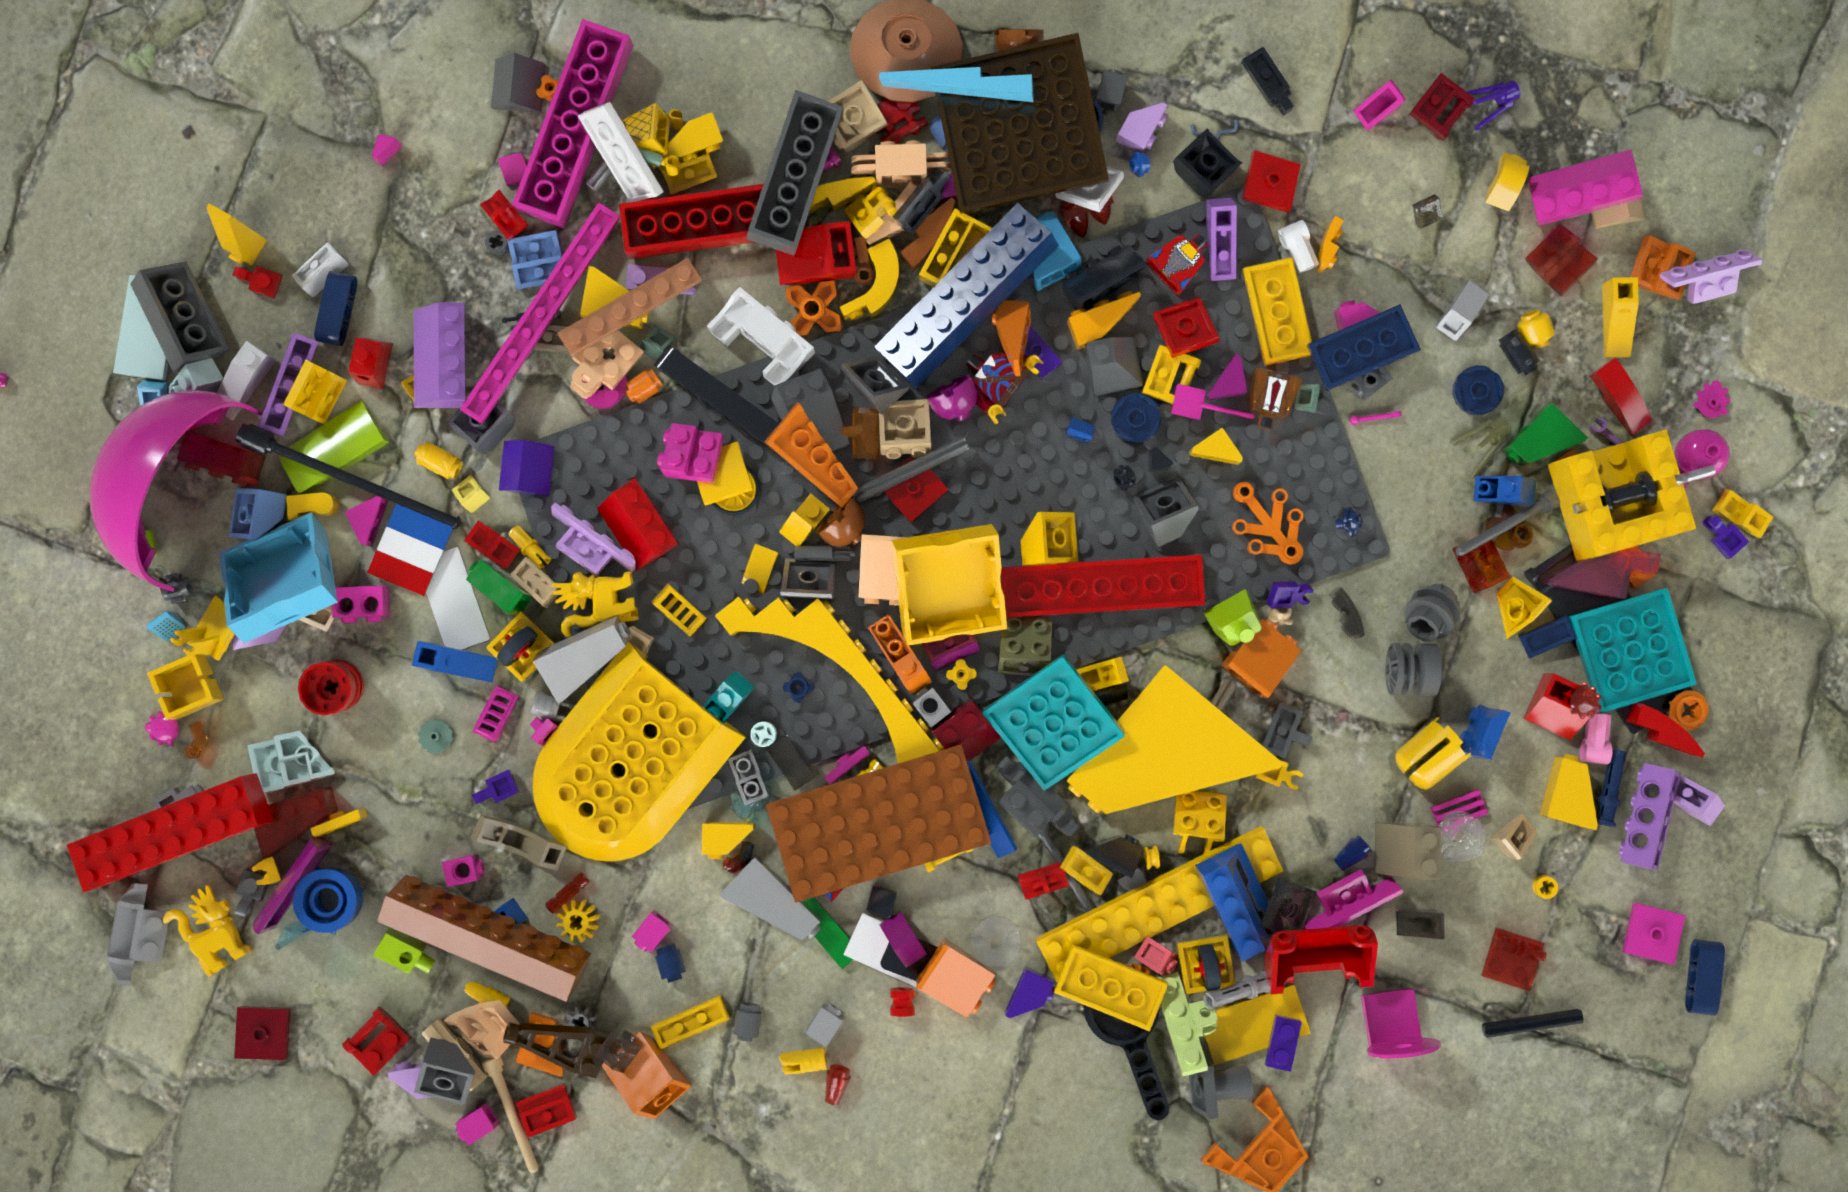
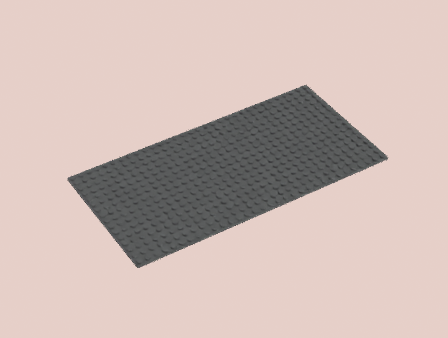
[519,186,1389,809]

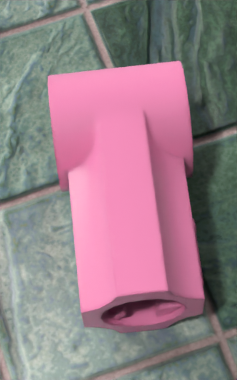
[1579,713,1612,764]

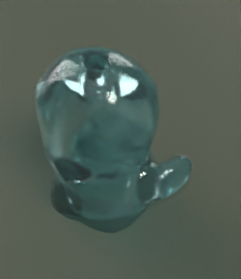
[730,785,772,823]

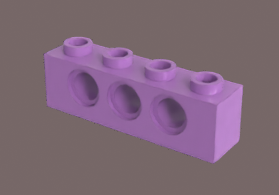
[258,332,318,436]
[1619,763,1681,871]

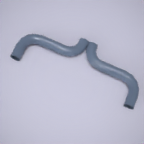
[1191,120,1238,140]

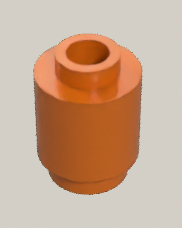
[625,369,663,404]

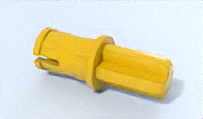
[509,526,551,569]

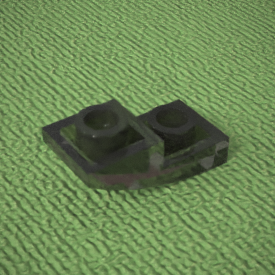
[1329,587,1365,639]

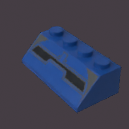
[1195,843,1280,962]

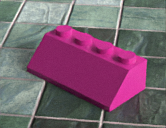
[1528,149,1643,226]

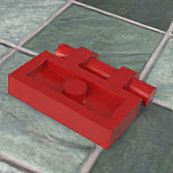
[876,99,929,145]

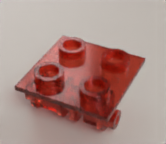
[1481,927,1547,991]

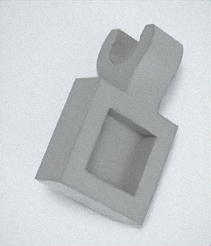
[152,784,202,809]

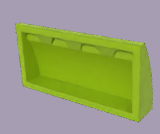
[278,400,389,494]

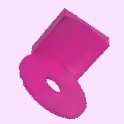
[1360,988,1441,1059]

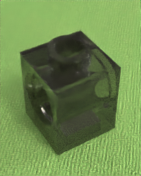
[595,1029,642,1073]

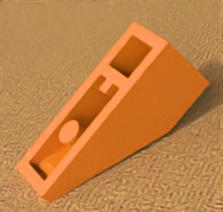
[992,300,1031,376]

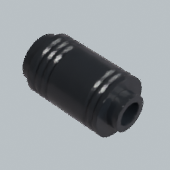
[1498,329,1540,376]

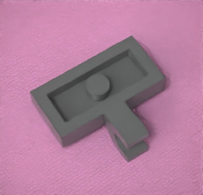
[1262,702,1313,759]

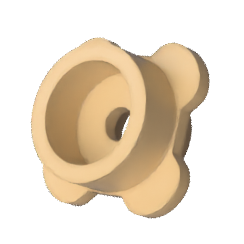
[1266,607,1293,626]

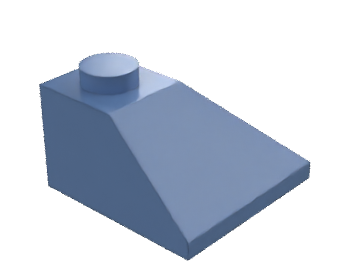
[228,488,287,540]

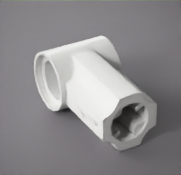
[1278,220,1319,274]

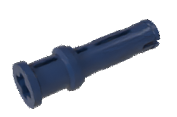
[1596,749,1627,827]

